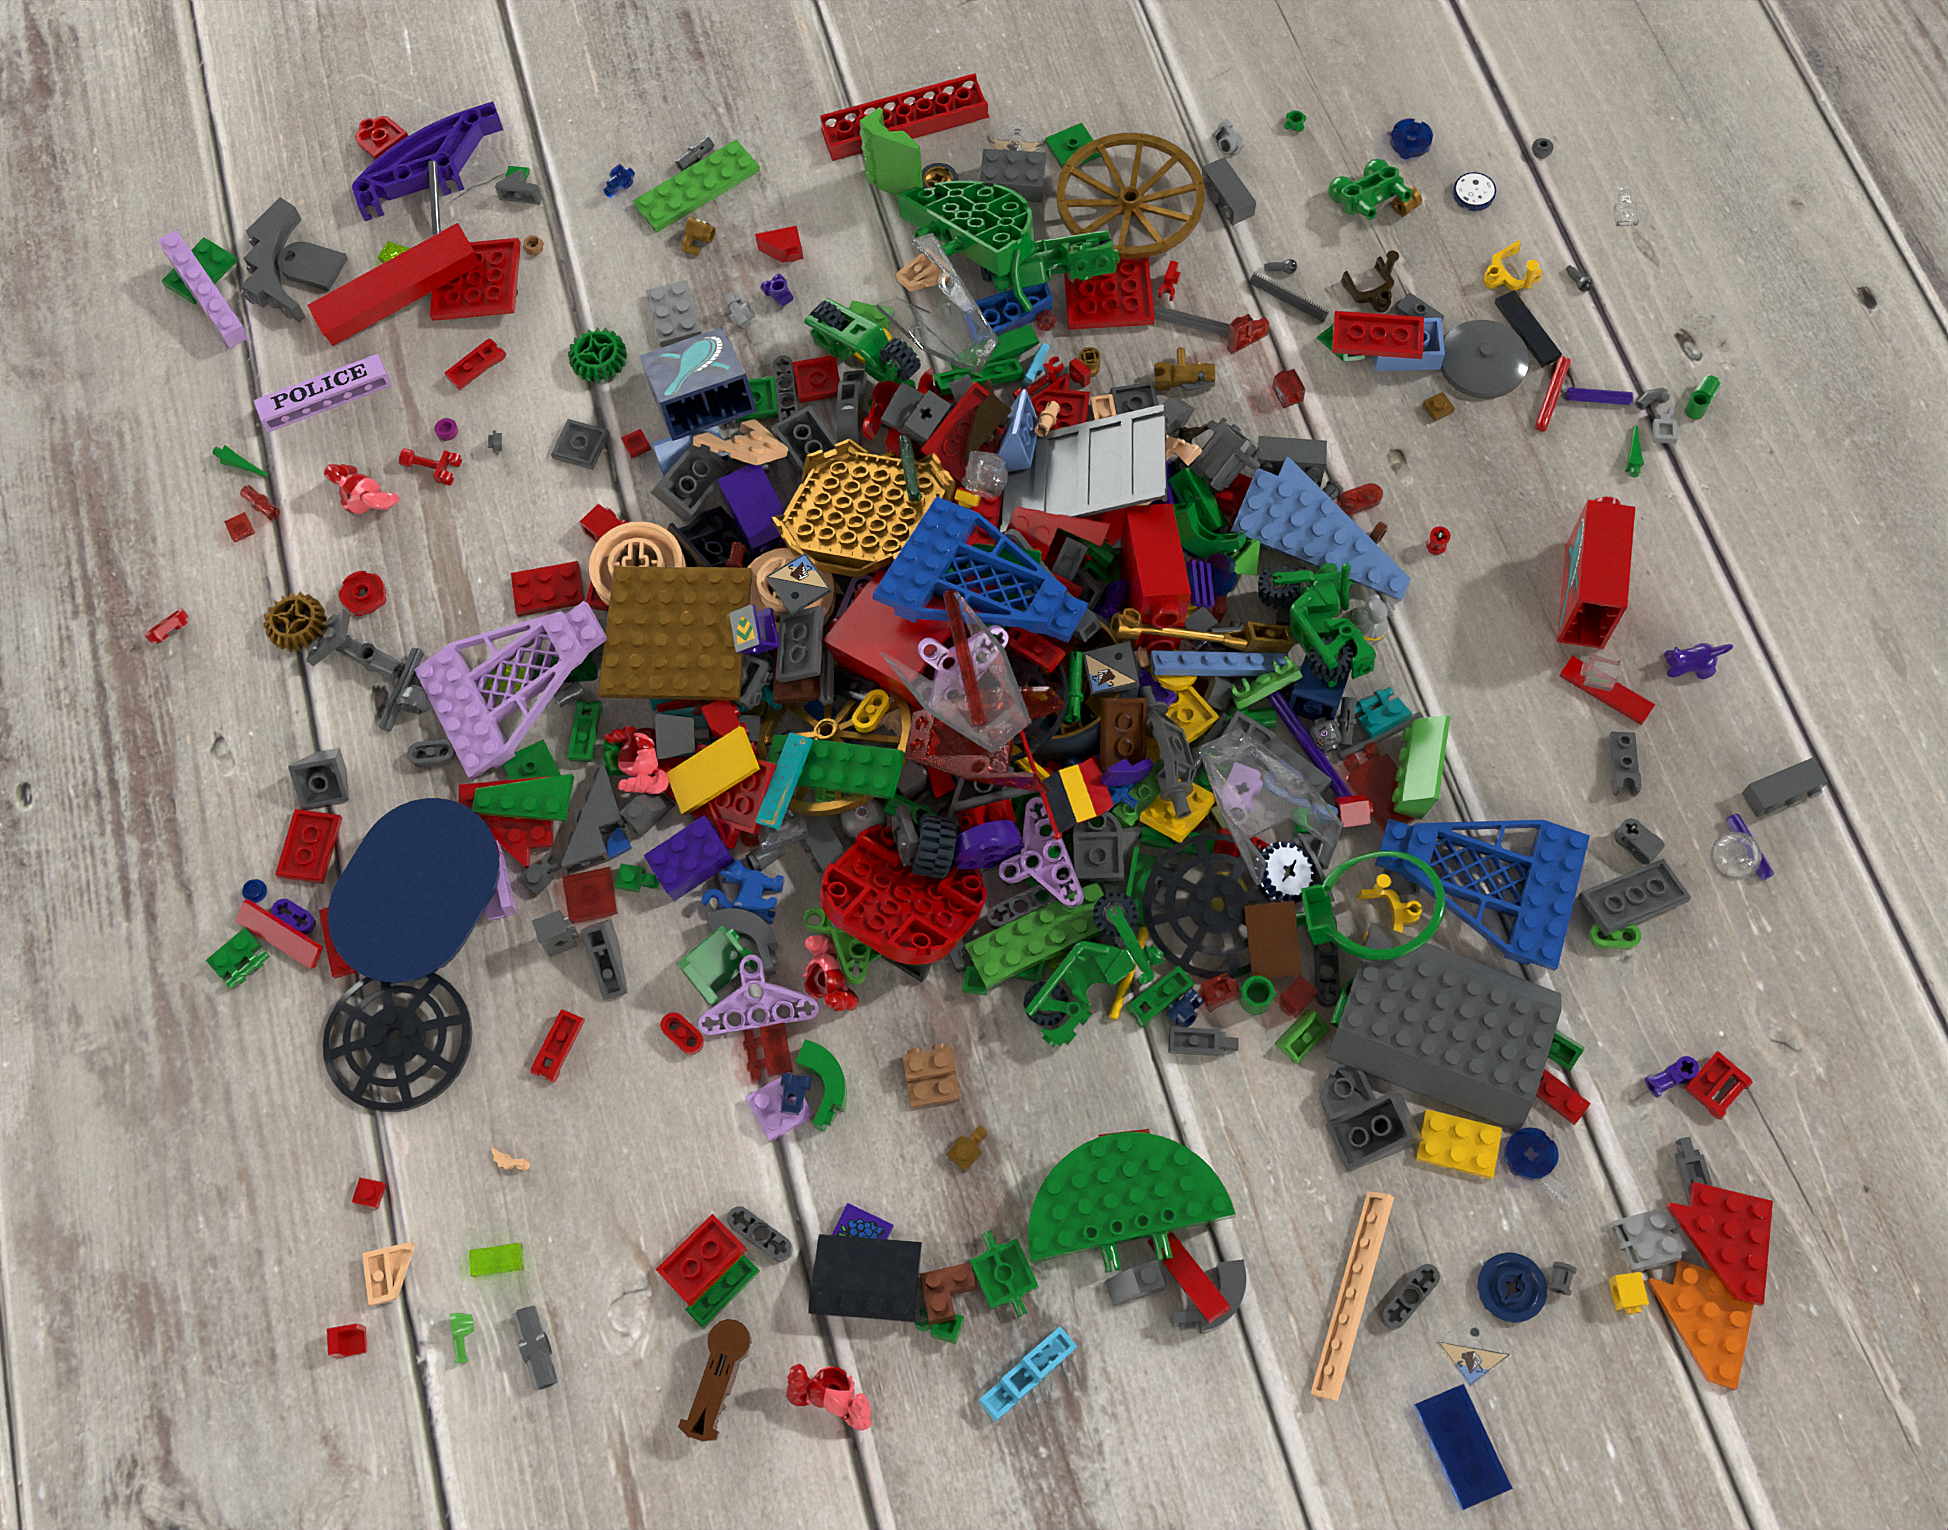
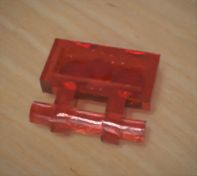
[743,1022,793,1081]

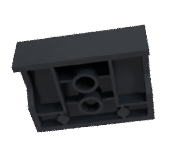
[667,506,761,568]
[808,1234,922,1323]

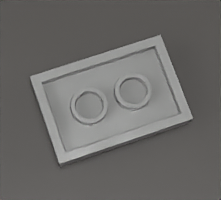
[646,280,702,347]

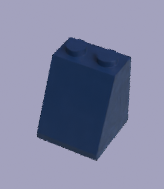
[1289,655,1351,721]

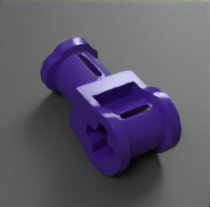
[1645,1056,1699,1098]

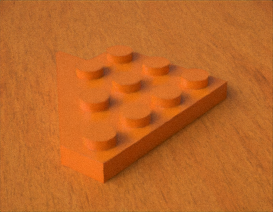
[1648,1260,1754,1390]

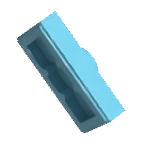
[1020,343,1050,389]

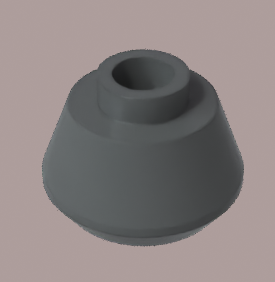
[396,685,428,714]

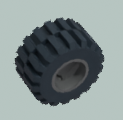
[911,814,956,879]

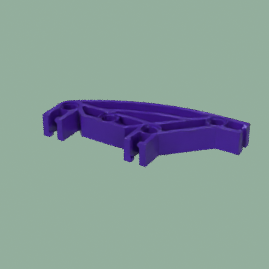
[352,101,504,221]

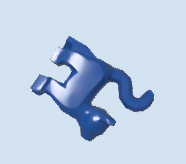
[701,860,785,924]

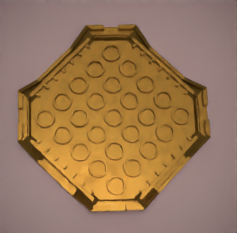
[771,439,955,578]

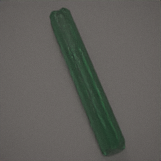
[898,434,921,502]

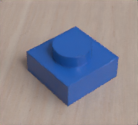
[804,700,837,721]

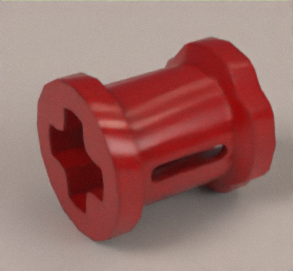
[1426,526,1451,555]

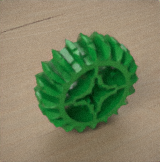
[568,327,627,384]

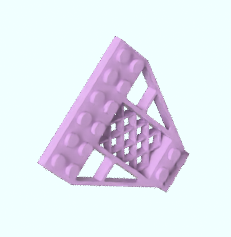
[414,601,608,780]

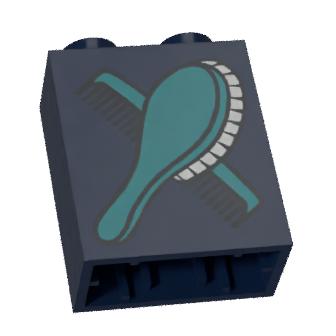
[639,327,758,441]

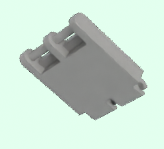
[1610,1208,1688,1273]

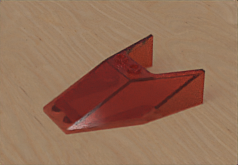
[904,686,1065,794]

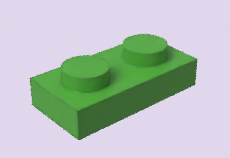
[846,300,894,330]

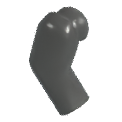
[1635,387,1670,410]

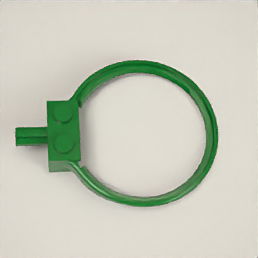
[1296,850,1445,961]

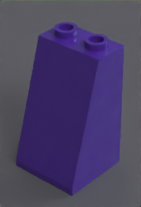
[718,464,786,556]

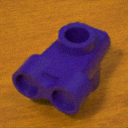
[760,274,794,306]

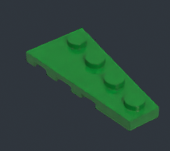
[472,774,574,822]

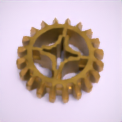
[263,592,327,652]

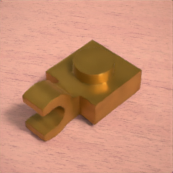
[946,1125,988,1172]

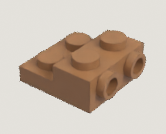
[902,1044,961,1109]

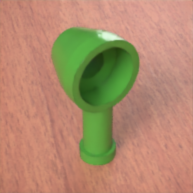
[450,1313,474,1364]

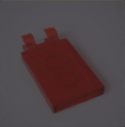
[1343,741,1427,832]

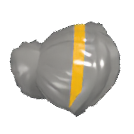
[1351,594,1388,646]

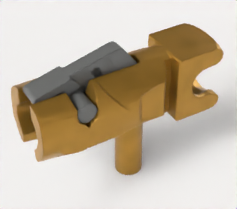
[1154,347,1215,391]

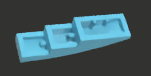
[978,1327,1078,1423]

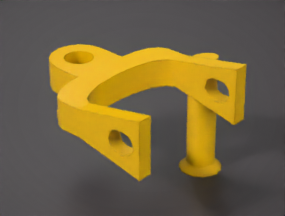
[1483,240,1542,291]
[1357,874,1422,941]

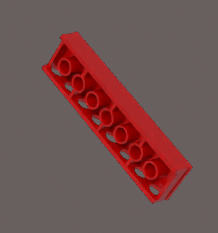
[820,73,989,161]
[307,223,481,346]

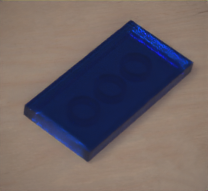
[1414,1384,1513,1510]

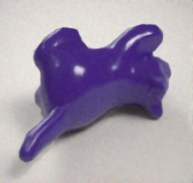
[1664,643,1733,679]

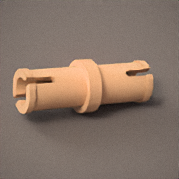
[1034,401,1060,437]

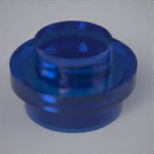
[242,879,267,903]

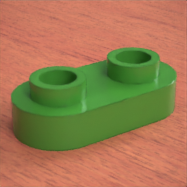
[1589,923,1641,949]

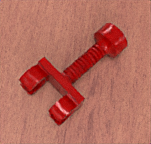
[1012,356,1066,400]
[399,448,462,486]

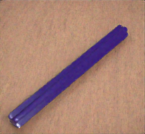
[1266,690,1352,798]

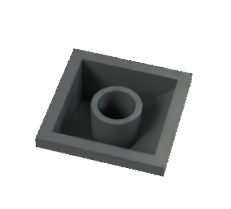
[288,747,349,810]

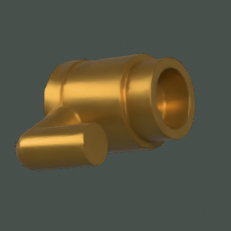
[681,217,716,256]

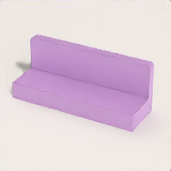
[485,840,517,921]

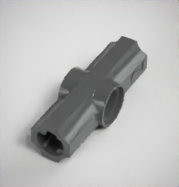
[335,635,404,680]
[513,1305,558,1391]

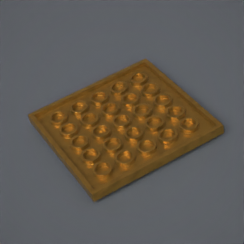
[598,566,753,701]

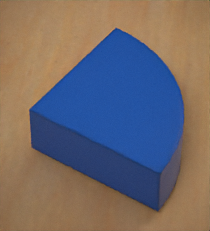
[607,826,632,860]

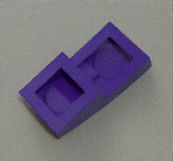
[1100,758,1154,786]

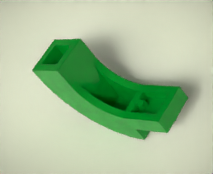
[1173,502,1247,560]
[795,1039,847,1132]

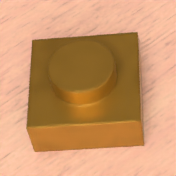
[1423,392,1455,422]

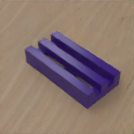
[1186,559,1215,609]

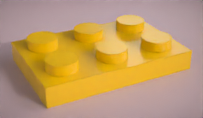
[1139,779,1220,843]
[1415,1109,1502,1179]

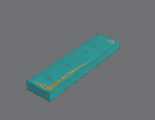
[755,732,813,830]

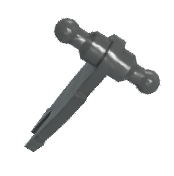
[1287,831,1335,903]

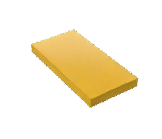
[666,726,760,815]

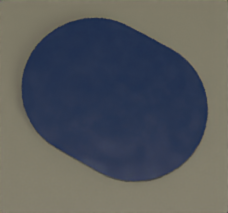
[328,798,500,984]

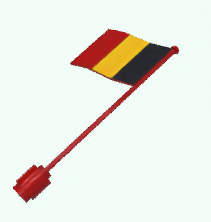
[981,640,1114,840]

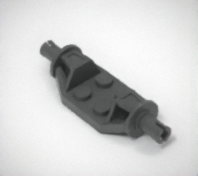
[1138,686,1197,819]

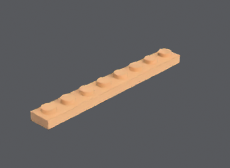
[1311,1191,1394,1402]

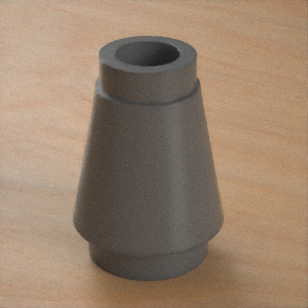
[745,843,783,872]

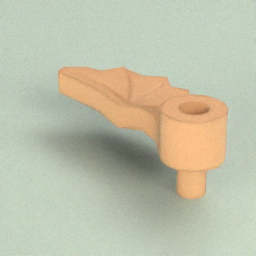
[491,1148,530,1171]

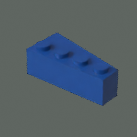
[964,282,1053,346]

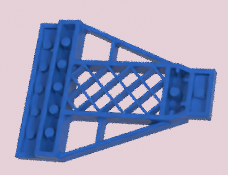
[873,496,1088,643]
[1375,819,1590,971]

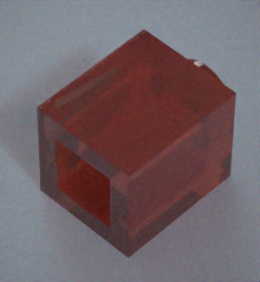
[1272,369,1306,409]
[1277,975,1319,1019]

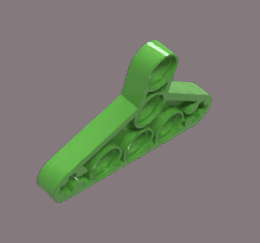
[803,908,871,985]

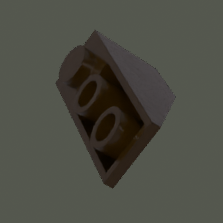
[962,392,1012,465]

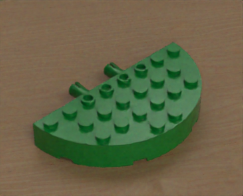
[897,181,1034,277]
[1028,1132,1236,1273]

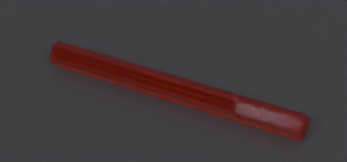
[943,590,986,727]

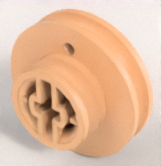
[589,521,686,606]
[747,548,836,637]

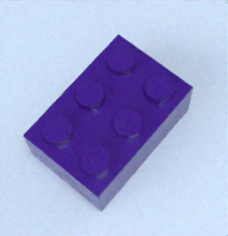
[644,815,735,901]

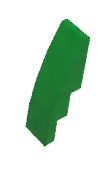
[949,324,1040,370]

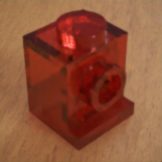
[1199,973,1240,1013]

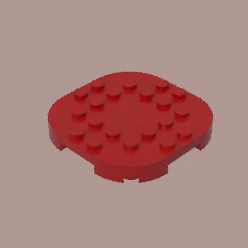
[819,824,987,965]

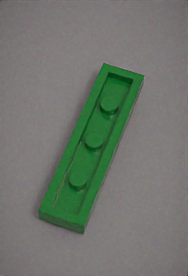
[934,357,1024,396]

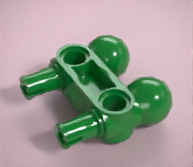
[1328,158,1413,220]

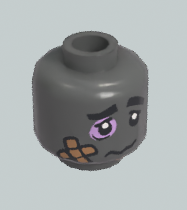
[1308,717,1342,754]

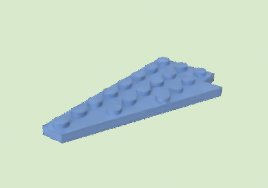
[1231,457,1411,601]

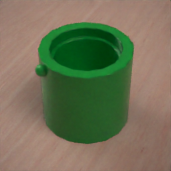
[1239,976,1276,1015]

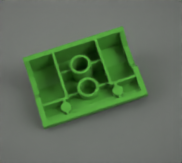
[860,107,923,195]

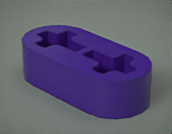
[272,898,316,934]

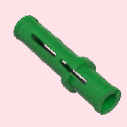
[1065,651,1083,722]

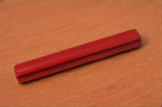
[1535,356,1571,432]

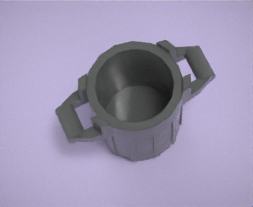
[1190,417,1262,492]

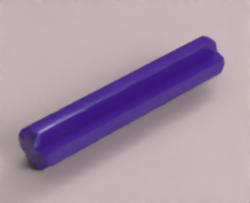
[1566,387,1634,405]
[1726,813,1774,880]

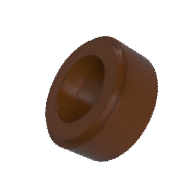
[1369,521,1388,544]

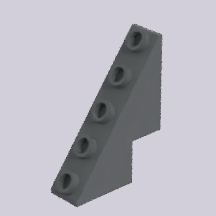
[559,764,625,875]

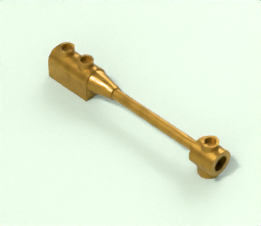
[1110,608,1294,654]

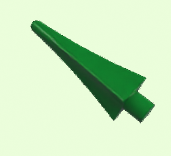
[1625,425,1644,478]
[212,445,268,477]

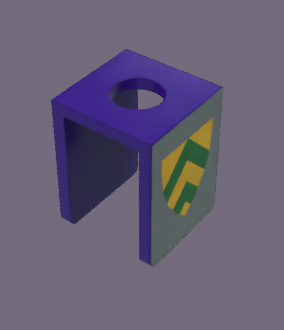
[729,605,779,655]

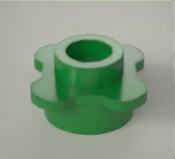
[1284,110,1306,132]

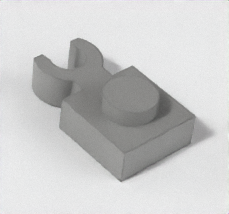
[1652,406,1678,444]

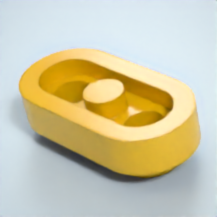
[852,689,890,733]

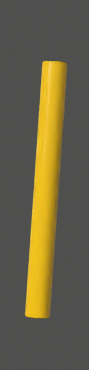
[1108,927,1148,1020]

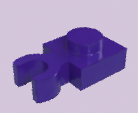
[1099,579,1128,619]

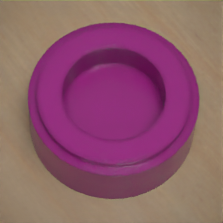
[435,418,458,441]

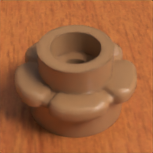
[523,235,544,255]

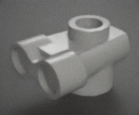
[1212,118,1244,156]
[724,292,756,328]

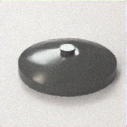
[1441,320,1529,399]

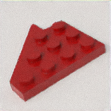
[695,743,777,849]
[1666,1182,1773,1306]

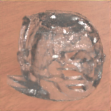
[962,451,1008,499]

